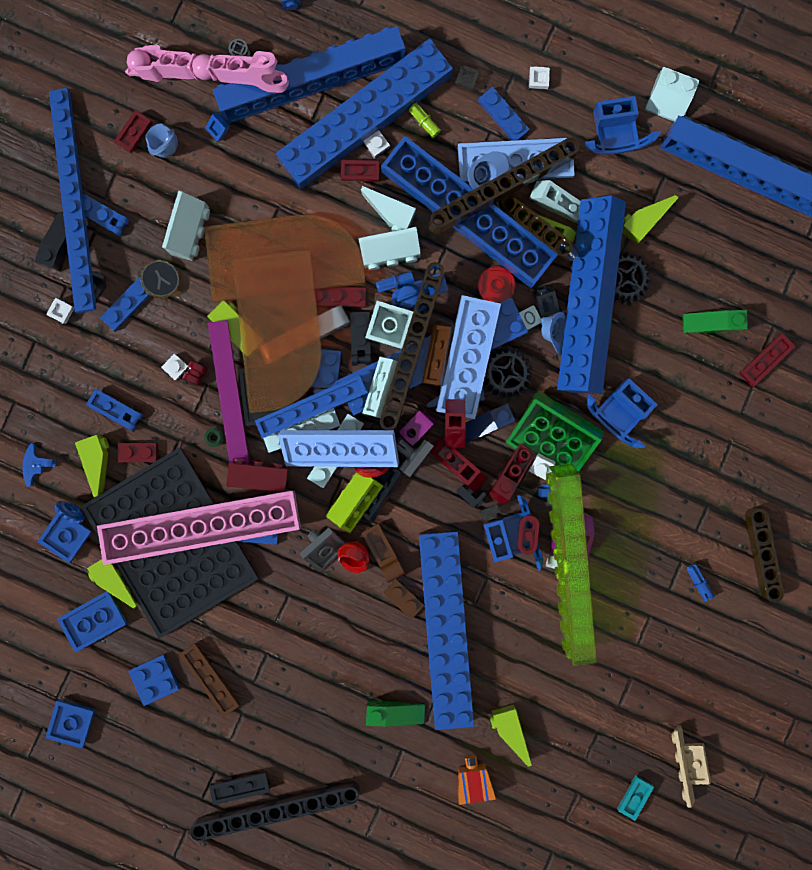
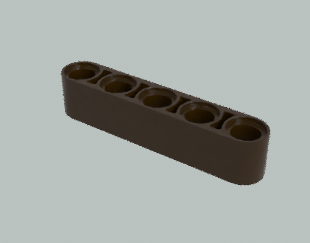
[500,195,579,261]
[745,508,784,602]

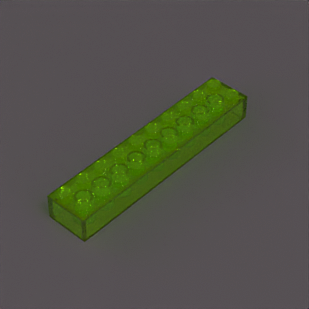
[546,463,596,666]

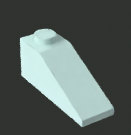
[529,180,580,224]
[361,186,416,231]

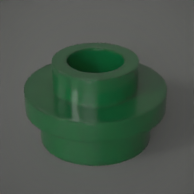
[204,428,224,447]

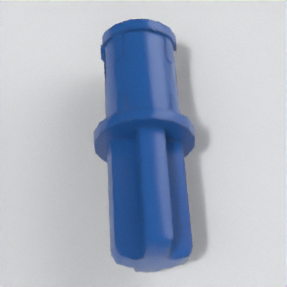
[376,271,414,293]
[686,564,715,602]

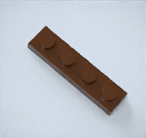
[179,642,240,718]

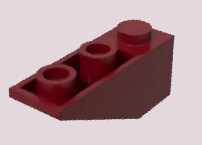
[445,399,466,448]
[487,443,536,505]

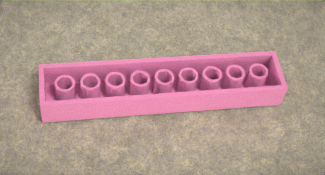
[97,491,301,565]

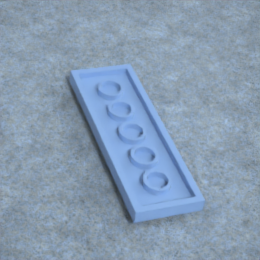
[458,138,575,183]
[436,295,501,419]
[278,430,399,467]

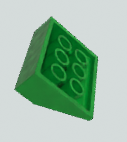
[505,390,604,483]

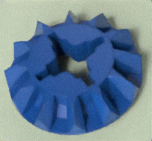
[54,501,85,524]

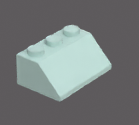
[162,191,210,261]
[358,227,420,270]

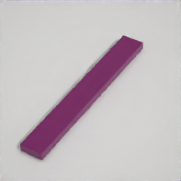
[208,320,250,463]

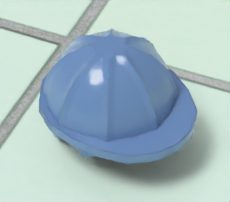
[146,123,178,158]

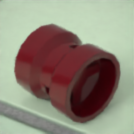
[182,361,208,386]

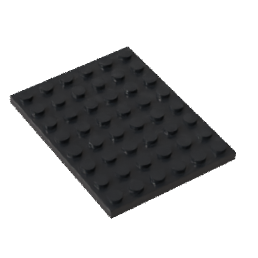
[81,447,259,639]

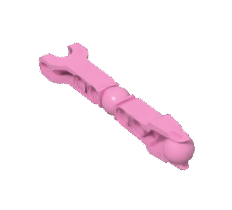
[125,45,289,93]

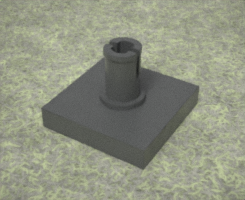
[396,438,433,477]
[299,528,346,572]

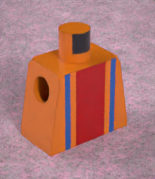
[458,755,496,805]

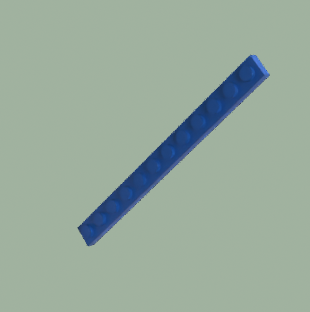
[49,88,97,314]

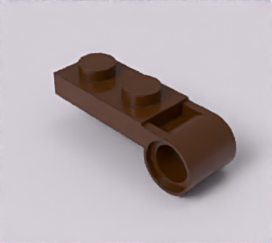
[362,523,405,583]

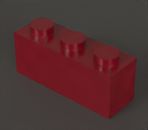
[226,458,287,492]

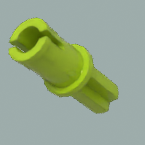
[409,103,441,139]

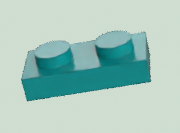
[617,775,654,821]

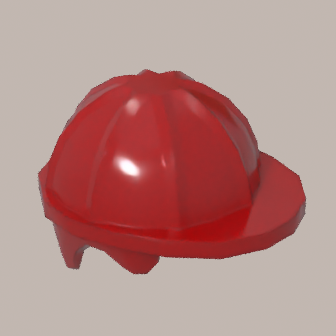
[338,541,370,573]

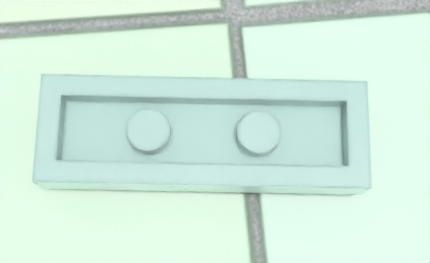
[363,357,398,418]

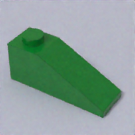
[683,310,747,333]
[366,700,425,727]

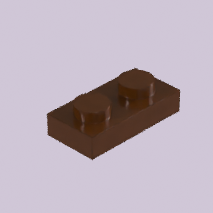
[383,579,424,619]

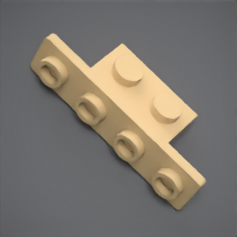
[672,725,711,808]

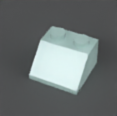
[645,67,699,121]
[365,301,413,349]

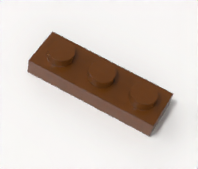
[422,325,454,386]

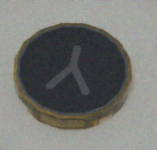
[140,260,180,299]

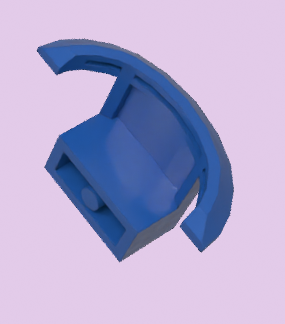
[585,96,662,155]
[587,378,658,448]
[484,495,544,571]

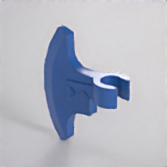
[22,443,56,487]

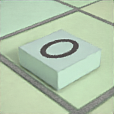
[519,305,541,330]

